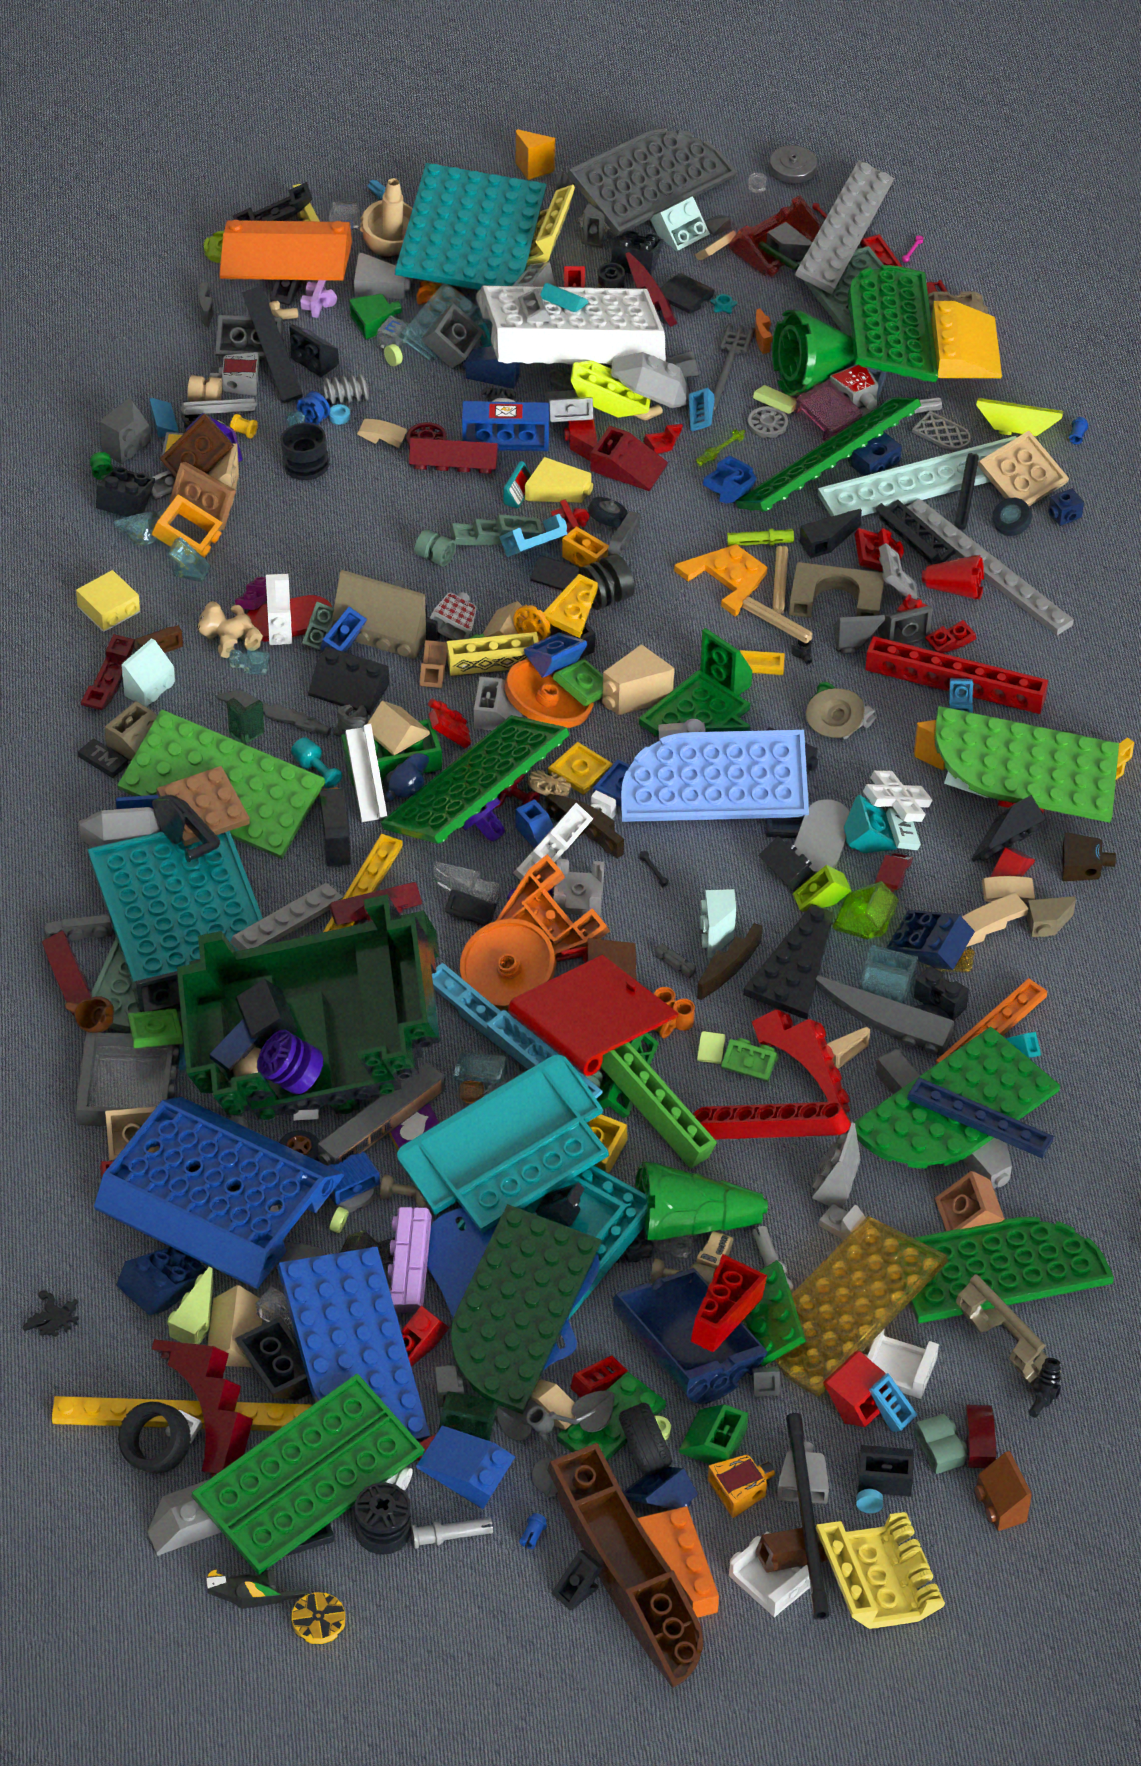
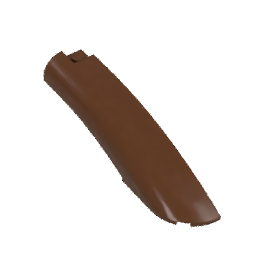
[547,1443,703,1688]

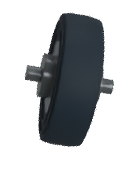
[588,497,628,527]

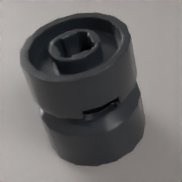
[597,262,625,288]

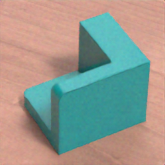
[1005,1032,1041,1058]

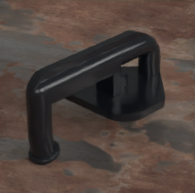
[152,795,220,862]

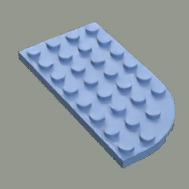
[621,730,809,822]

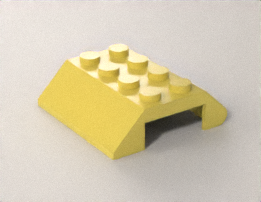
[526,184,575,269]
[815,1512,945,1629]

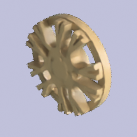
[527,770,571,797]

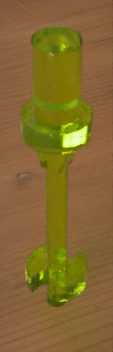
[696,428,746,466]

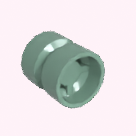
[415,529,456,567]

